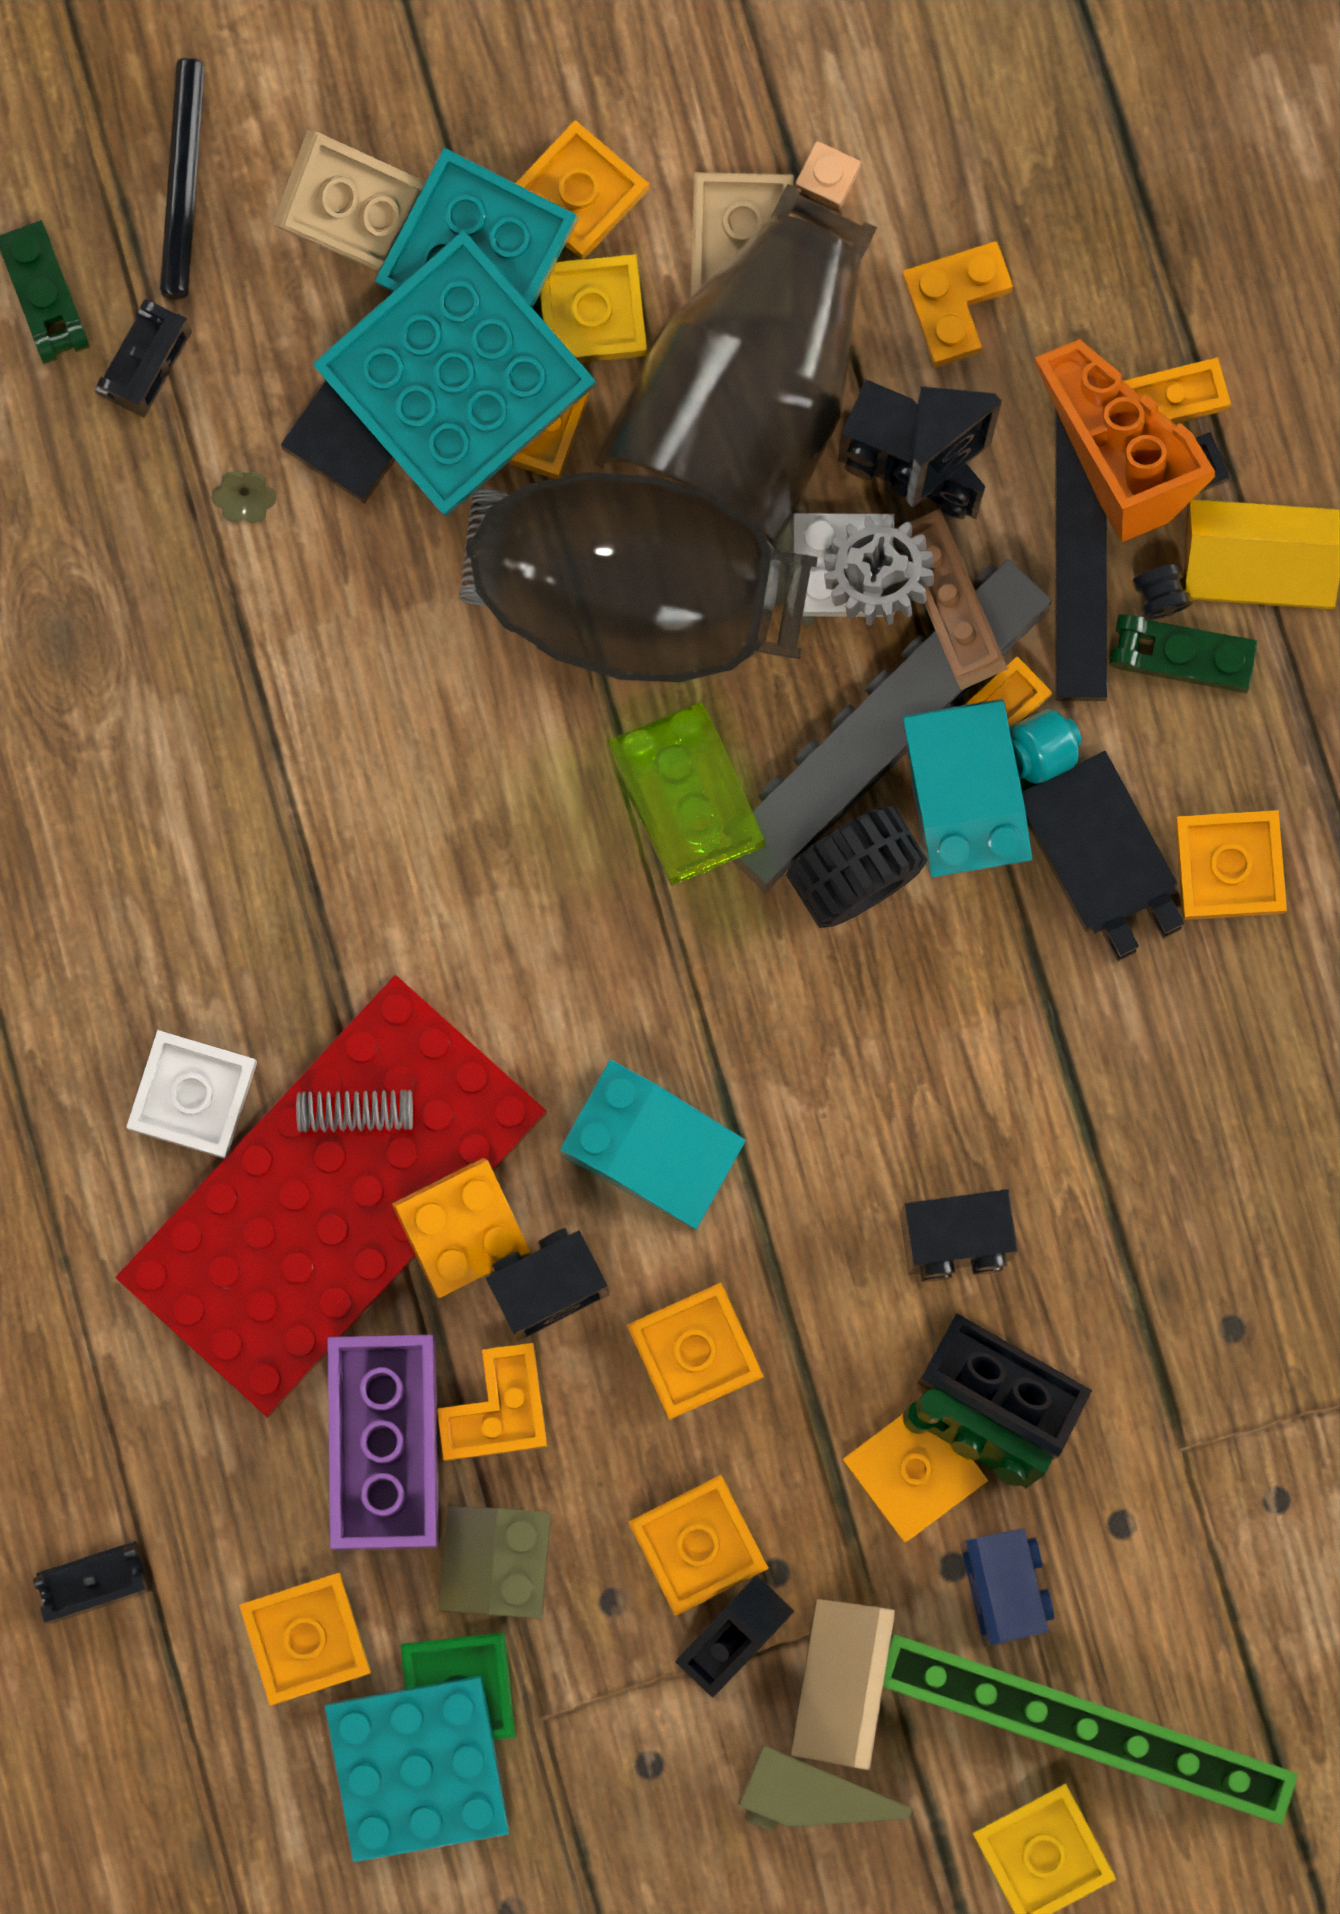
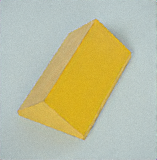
[1183,500,1340,610]

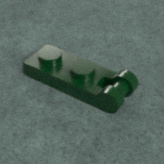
[0,220,90,365]
[1109,614,1258,693]
[903,1389,1053,1489]

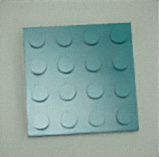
[312,230,598,517]

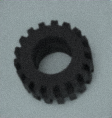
[786,806,928,928]

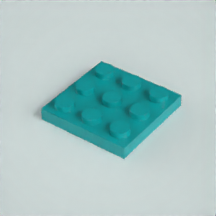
[375,148,579,308]
[325,1675,510,1862]

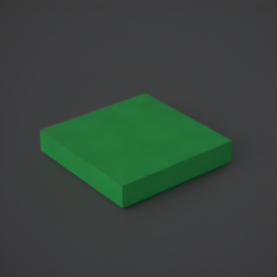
[400,1632,516,1740]

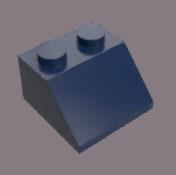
[960,1528,1055,1646]

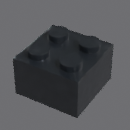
[900,1189,1018,1282]
[486,1228,609,1342]

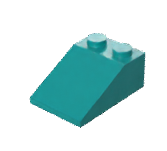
[902,699,1032,878]
[560,1059,746,1230]

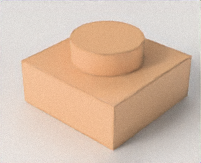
[795,141,861,211]

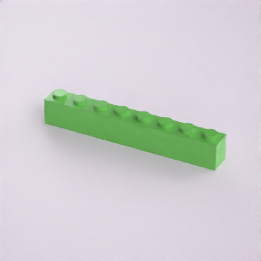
[883,1634,1298,1825]

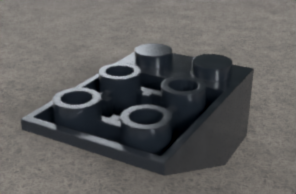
[838,379,986,519]

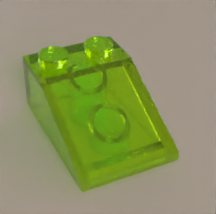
[608,702,766,886]

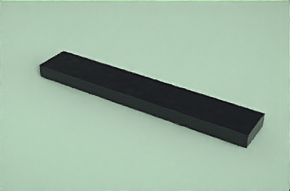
[1055,408,1107,701]

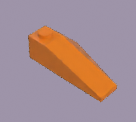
[1034,339,1215,542]

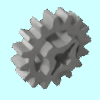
[824,516,934,625]

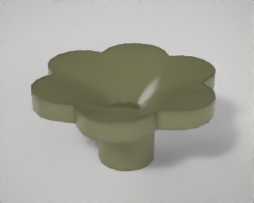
[212,471,276,523]

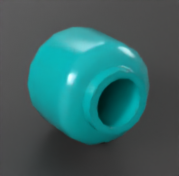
[1010,709,1082,784]

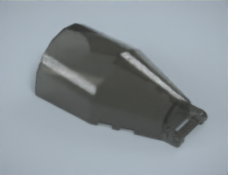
[594,184,878,553]

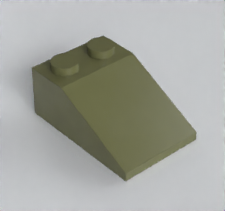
[738,1745,913,1832]

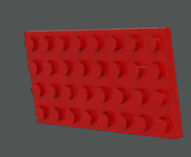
[115,974,547,1418]

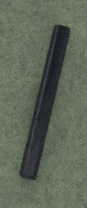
[160,58,204,299]

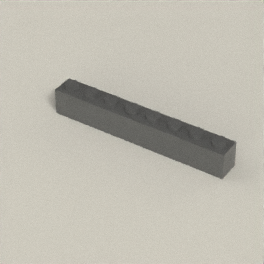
[722,559,1052,893]

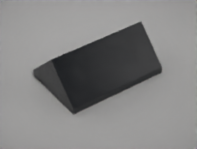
[906,386,1002,507]
[917,1313,1092,1461]

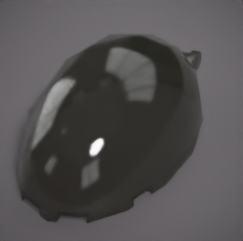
[466,472,818,683]

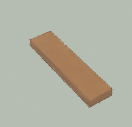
[895,508,1008,690]

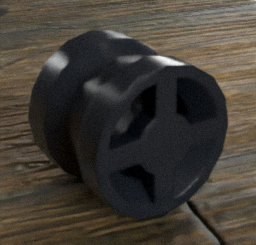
[1132,564,1193,620]

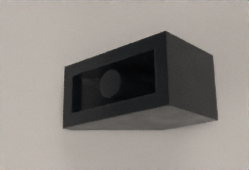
[675,1575,795,1698]

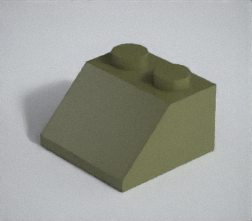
[439,1506,552,1620]

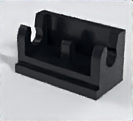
[95,299,192,418]
[33,1541,152,1624]

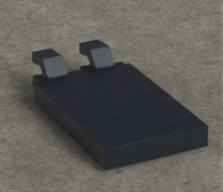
[280,380,395,504]
[1022,750,1184,962]

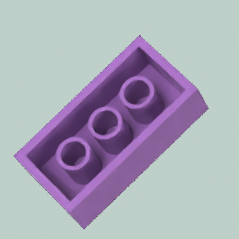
[328,1335,439,1551]

